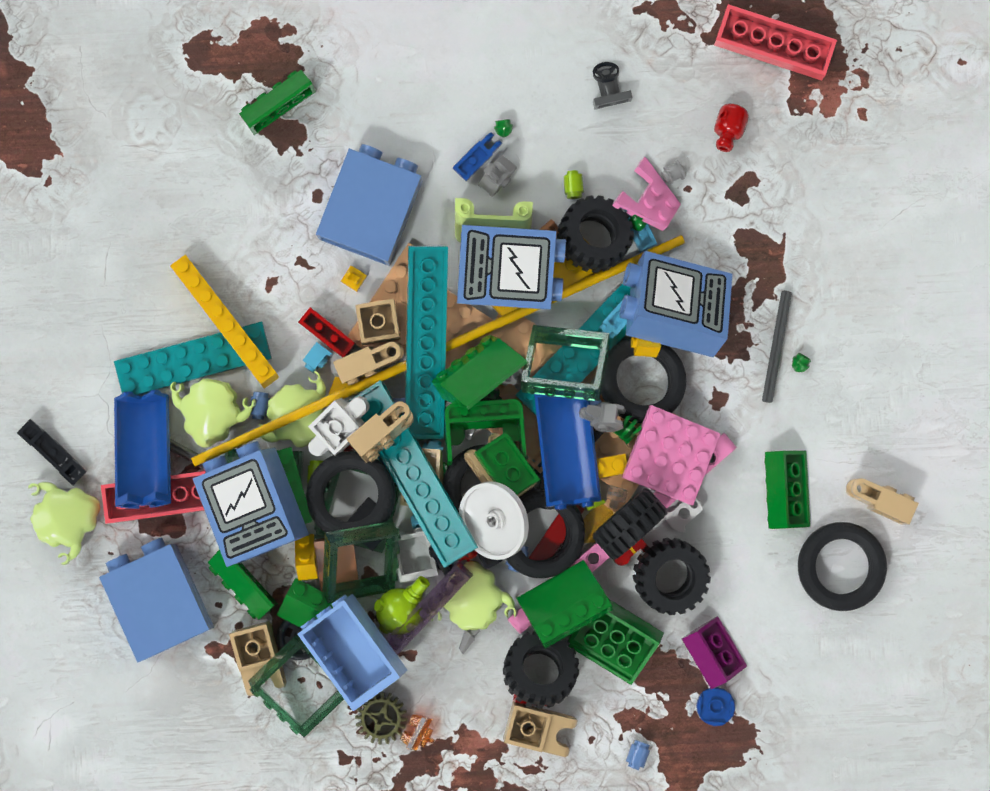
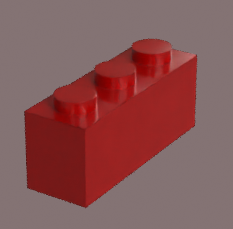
[298,307,356,358]

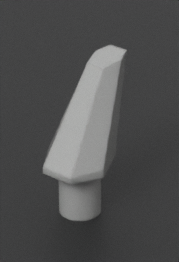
[459,629,480,654]

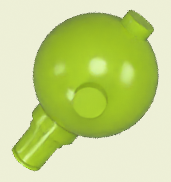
[374,576,430,635]

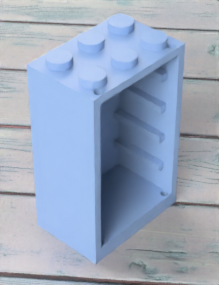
[298,594,407,711]

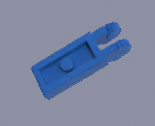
[453,132,503,182]

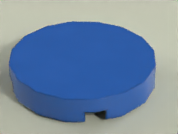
[696,687,735,726]

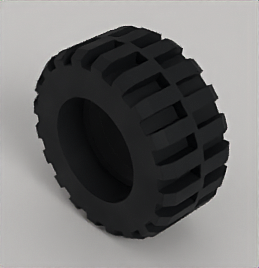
[557,195,634,273]
[593,488,667,560]
[633,538,711,615]
[503,631,579,709]

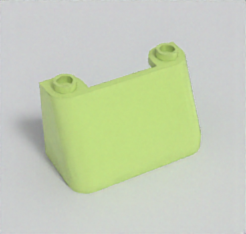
[455,198,533,243]

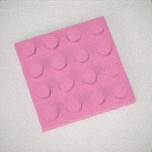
[622,405,721,506]

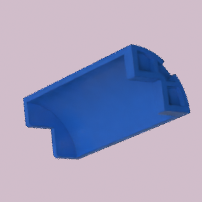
[534,385,601,510]
[114,390,171,509]

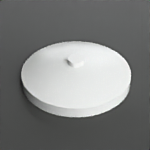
[459,481,529,560]

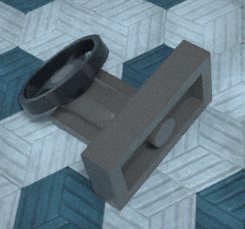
[593,62,633,110]

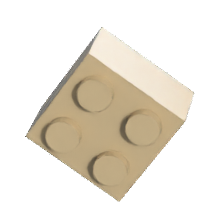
[355,299,401,345]

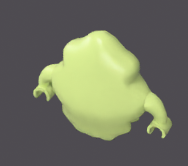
[259,371,326,448]
[170,378,256,448]
[28,482,100,565]
[429,560,517,630]

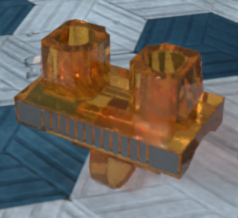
[400,715,435,751]

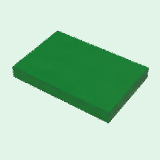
[474,432,540,495]

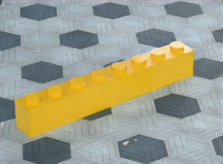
[170,255,279,389]

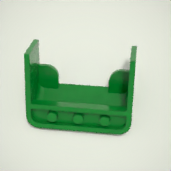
[445,399,527,466]

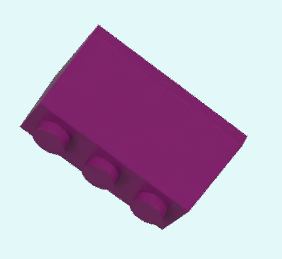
[682,616,747,689]

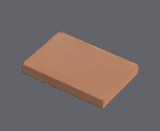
[314,537,360,593]

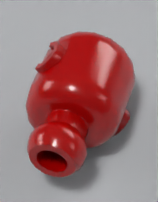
[714,103,749,152]

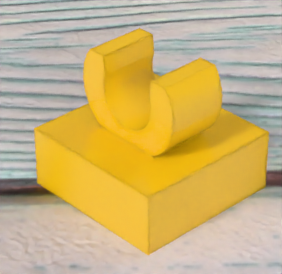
[341,266,367,292]

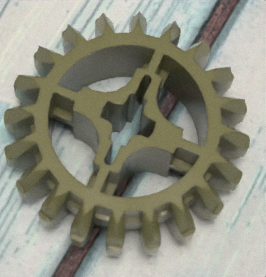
[355,691,408,745]

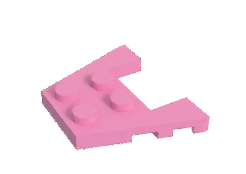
[612,157,681,231]

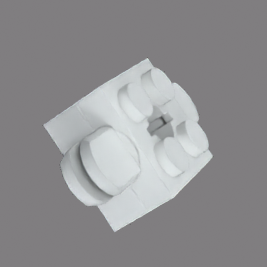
[308,396,370,456]

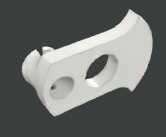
[666,497,703,532]

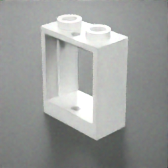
[390,527,439,584]

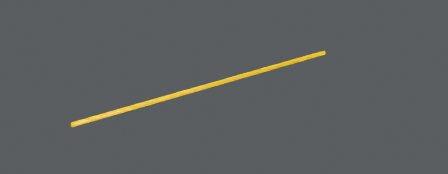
[191,235,685,466]

